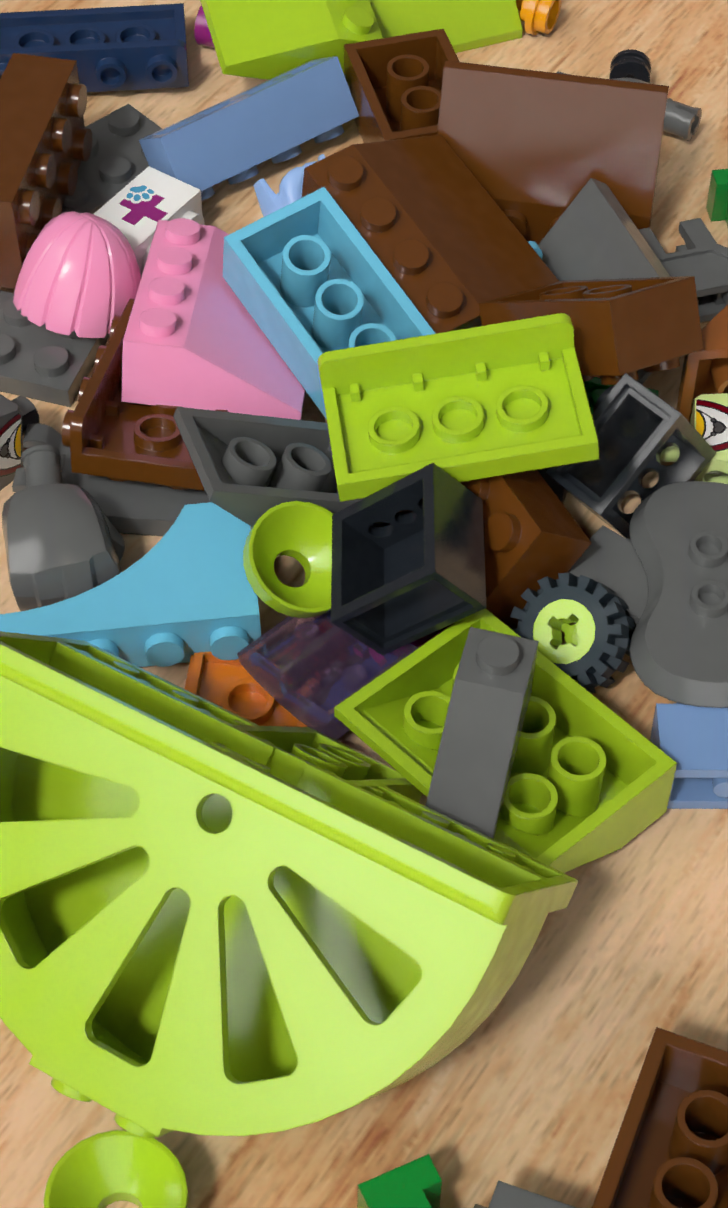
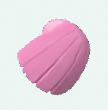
[13,211,141,338]

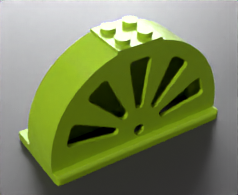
[0,631,579,1138]

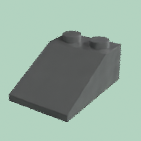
[173,407,374,527]

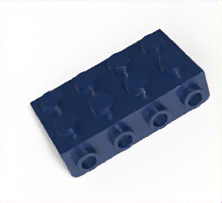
[0,3,189,92]

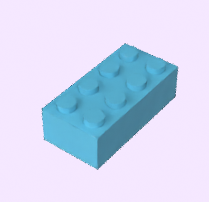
[222,187,436,420]

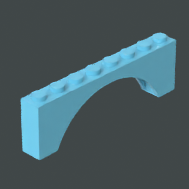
[0,502,263,667]

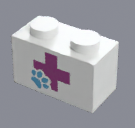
[94,166,205,277]

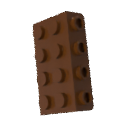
[62,299,228,491]

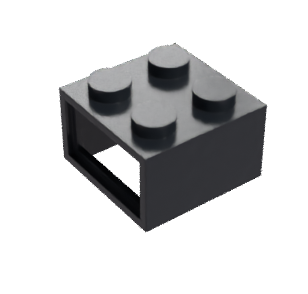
[546,373,716,539]
[331,463,487,656]

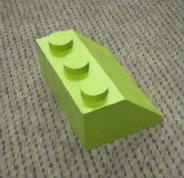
[369,0,523,53]

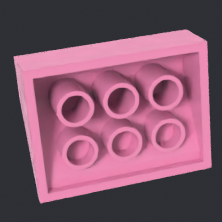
[121,218,306,420]

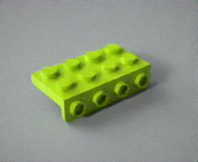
[317,313,599,502]

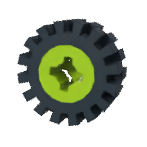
[510,573,635,694]

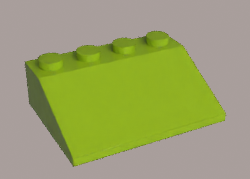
[200,0,383,80]
[334,608,677,873]

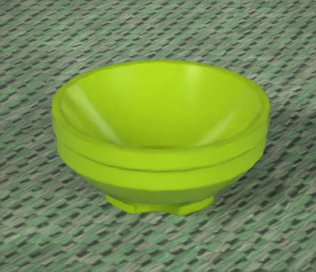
[243,501,333,618]
[44,1130,189,1208]

